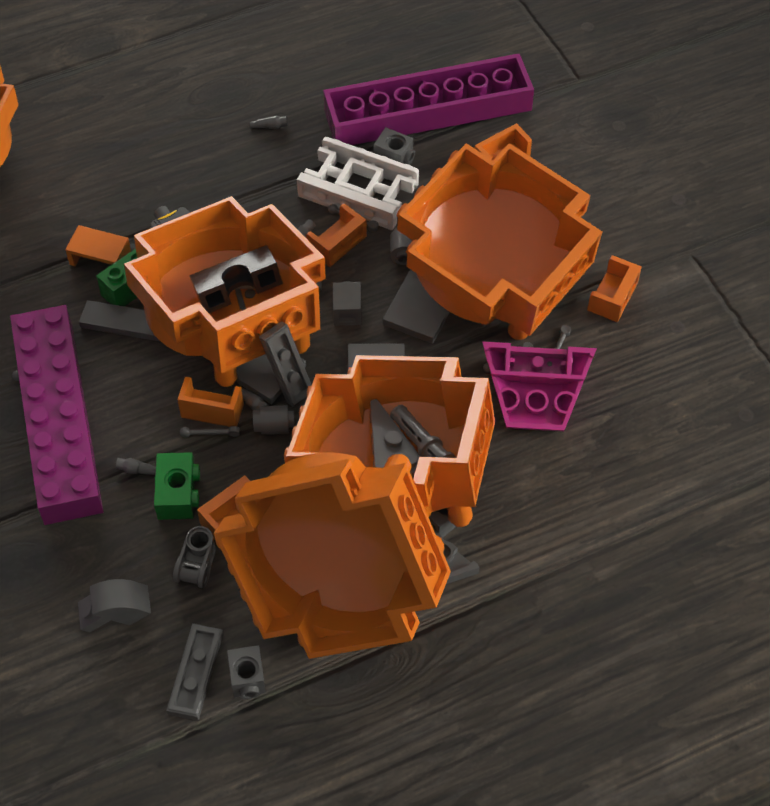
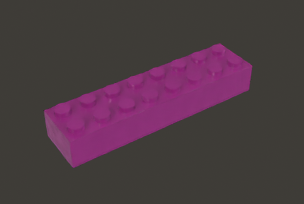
[323,54,534,145]
[10,305,104,525]

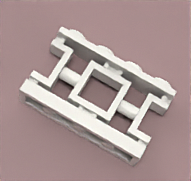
[297,137,419,230]

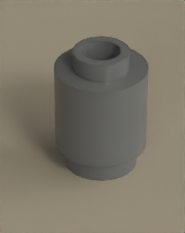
[390,226,412,265]
[253,405,295,435]

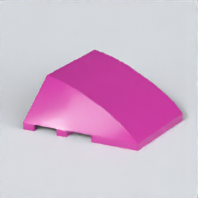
[482,341,597,432]

